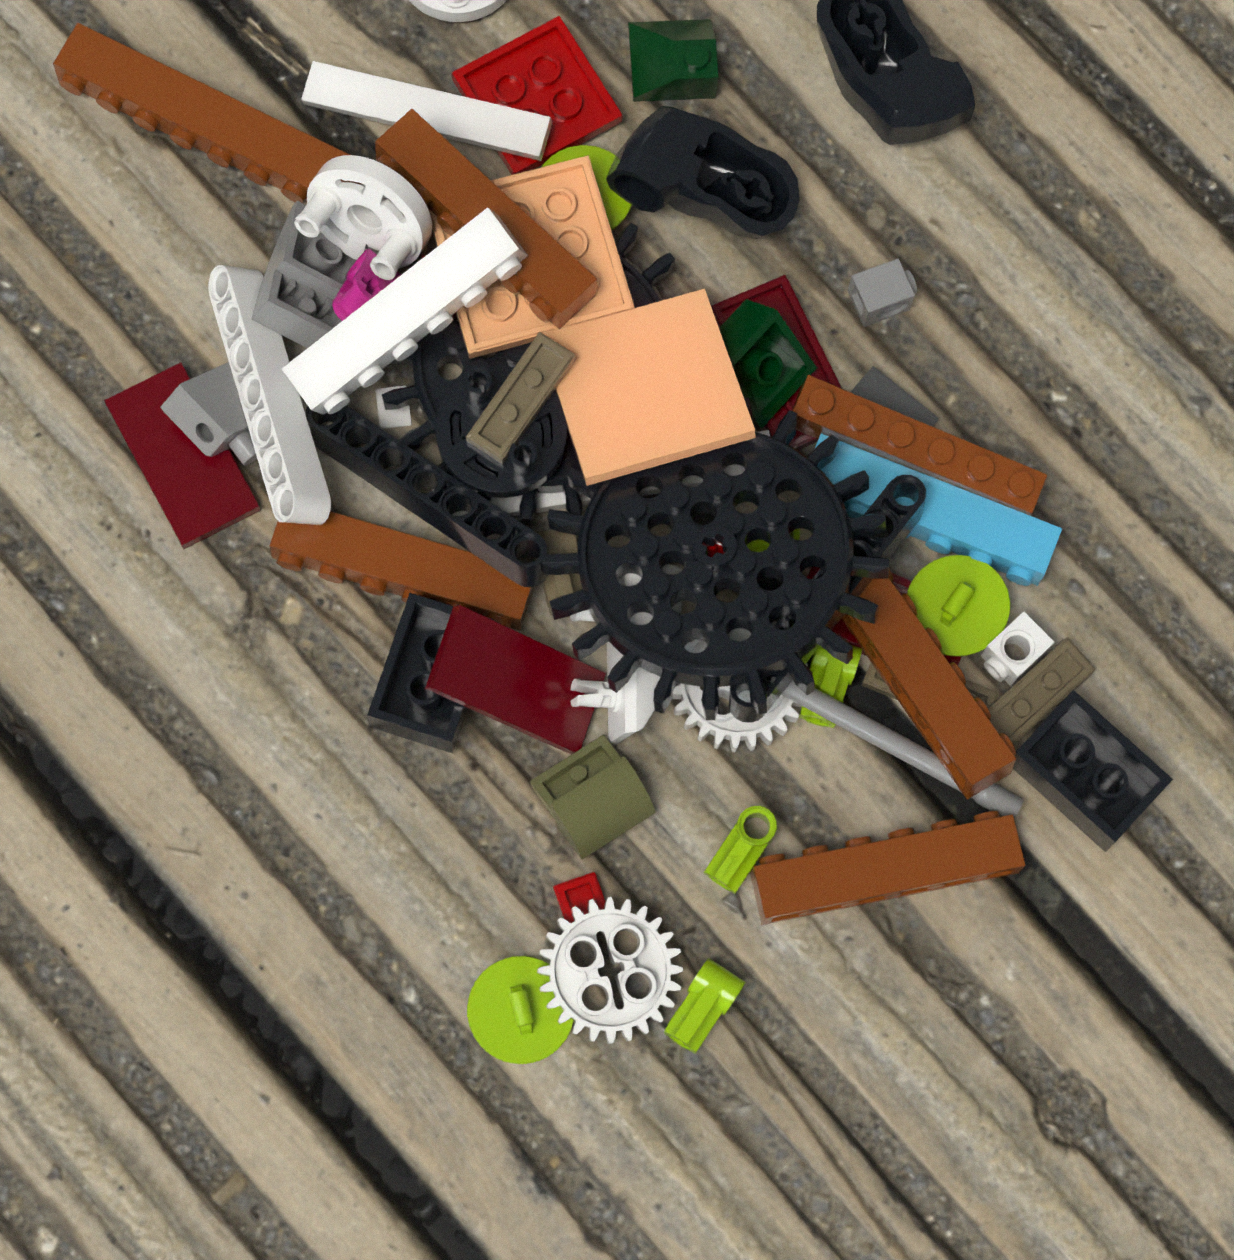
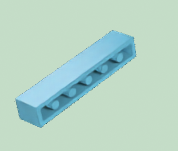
[814,433,1062,586]

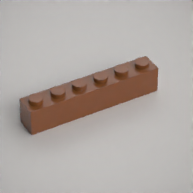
[375,109,597,329]
[791,375,1047,515]
[269,511,534,631]
[842,569,1016,800]
[750,811,1025,925]

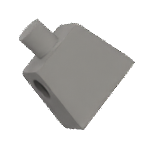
[161,362,257,466]

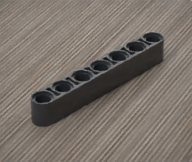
[305,405,548,587]
[729,475,926,723]

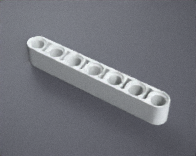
[208,265,331,525]

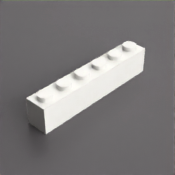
[282,208,528,415]

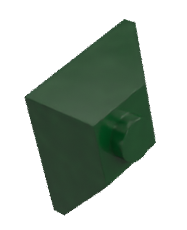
[628,19,719,102]
[719,299,817,428]

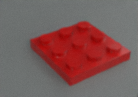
[452,16,623,175]

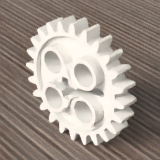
[672,621,808,752]
[537,897,683,1044]

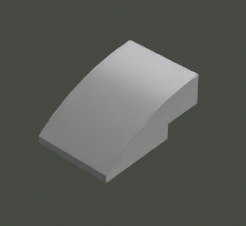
[252,201,356,348]

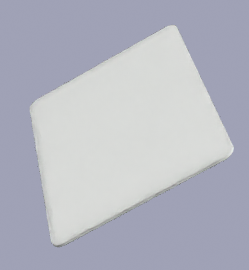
[375,386,412,429]

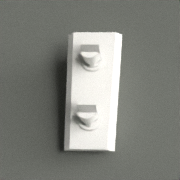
[570,564,683,746]

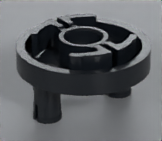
[436,366,567,498]

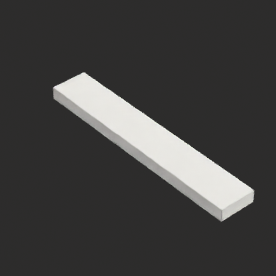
[301,61,553,161]

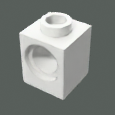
[981,612,1055,686]

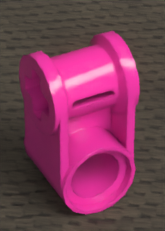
[332,248,402,321]

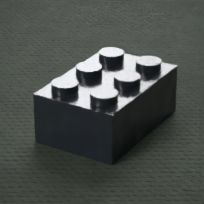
[367,593,494,754]
[1013,690,1173,852]

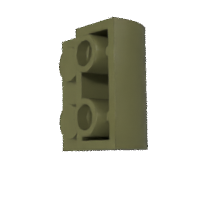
[530,735,656,860]

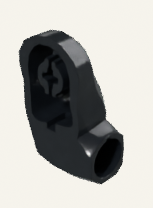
[817,0,975,145]
[606,106,800,239]

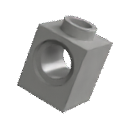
[847,258,917,327]

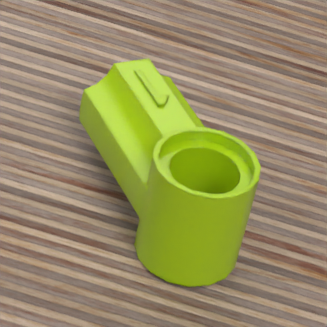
[799,645,862,728]
[703,806,777,894]
[664,958,746,1054]

